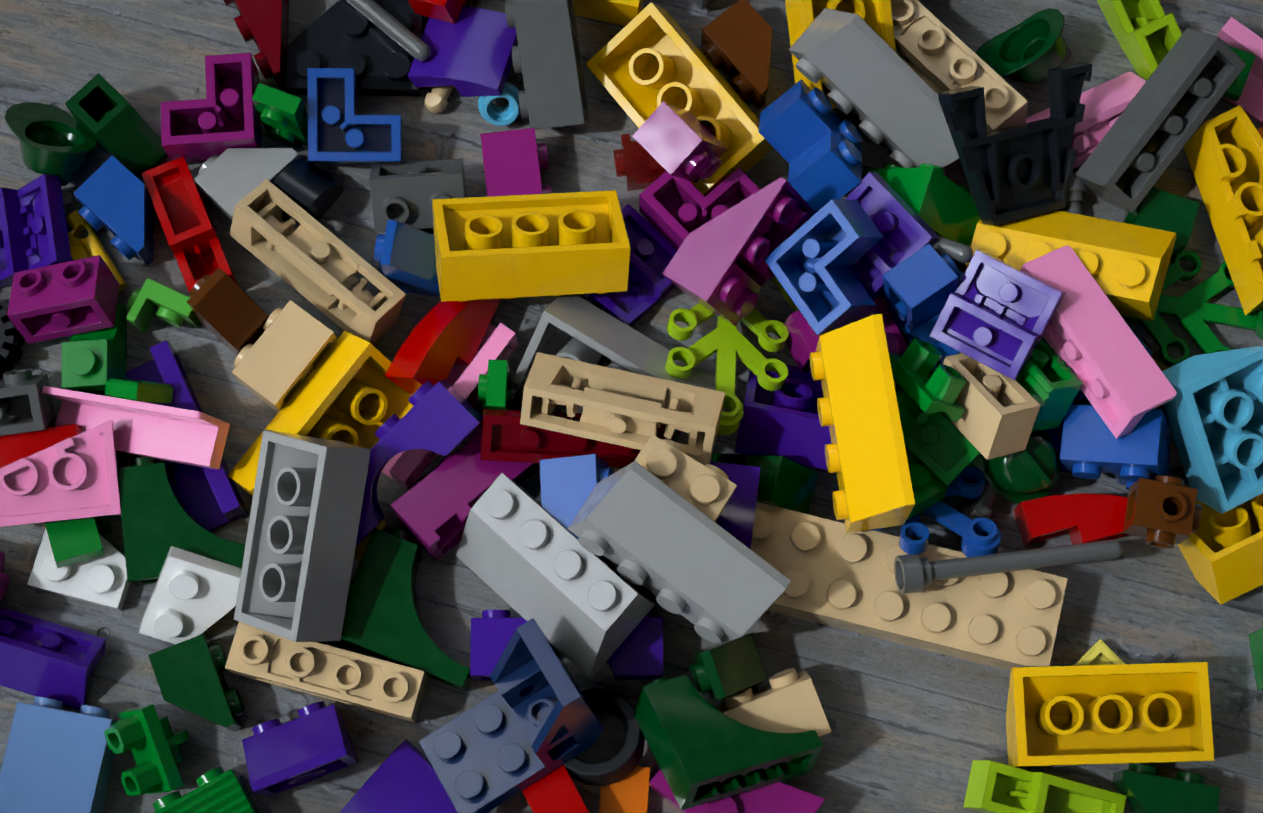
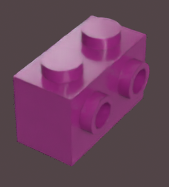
[7,255,120,344]

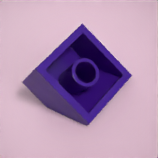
[735,364,832,470]
[242,701,359,798]

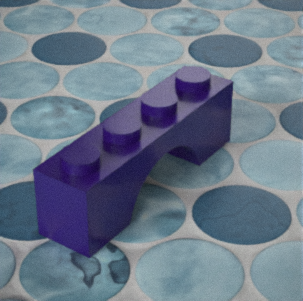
[355,379,482,547]
[470,610,664,681]

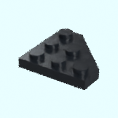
[285,0,424,96]

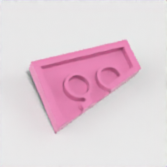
[0,419,121,527]

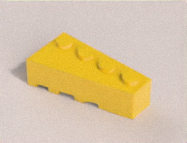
[1183,105,1263,316]

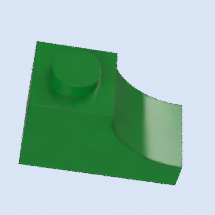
[62,304,127,396]

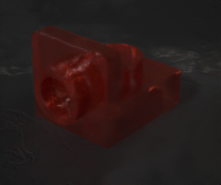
[613,133,666,191]

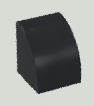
[273,159,344,222]

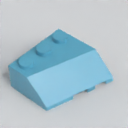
[1162,346,1263,514]

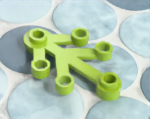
[665,303,789,435]

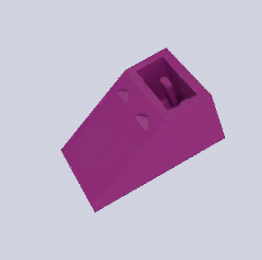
[662,177,813,326]

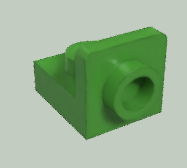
[126,278,200,332]

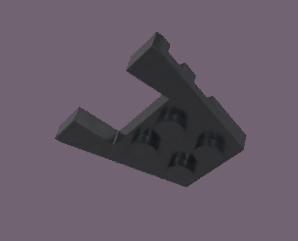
[938,63,1092,226]

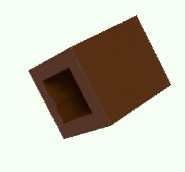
[700,0,773,110]
[187,268,269,355]

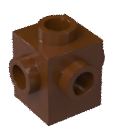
[1122,476,1202,549]

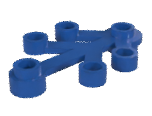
[872,466,1001,557]

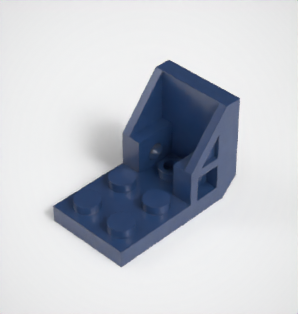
[418,618,604,813]

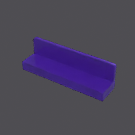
[127,340,248,532]
[0,607,106,710]

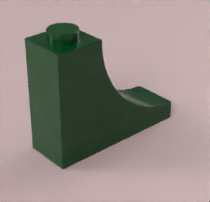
[117,457,245,586]
[340,526,472,692]
[634,675,823,811]

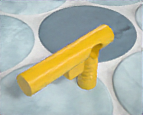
[66,210,127,292]

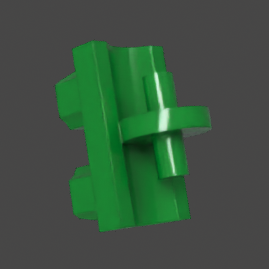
[889,338,967,424]
[104,704,190,796]

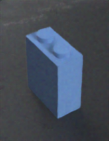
[0,696,117,813]

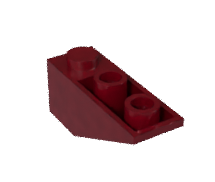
[223,0,289,90]

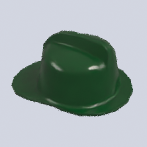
[975,8,1072,83]
[5,102,97,186]
[972,430,1061,503]

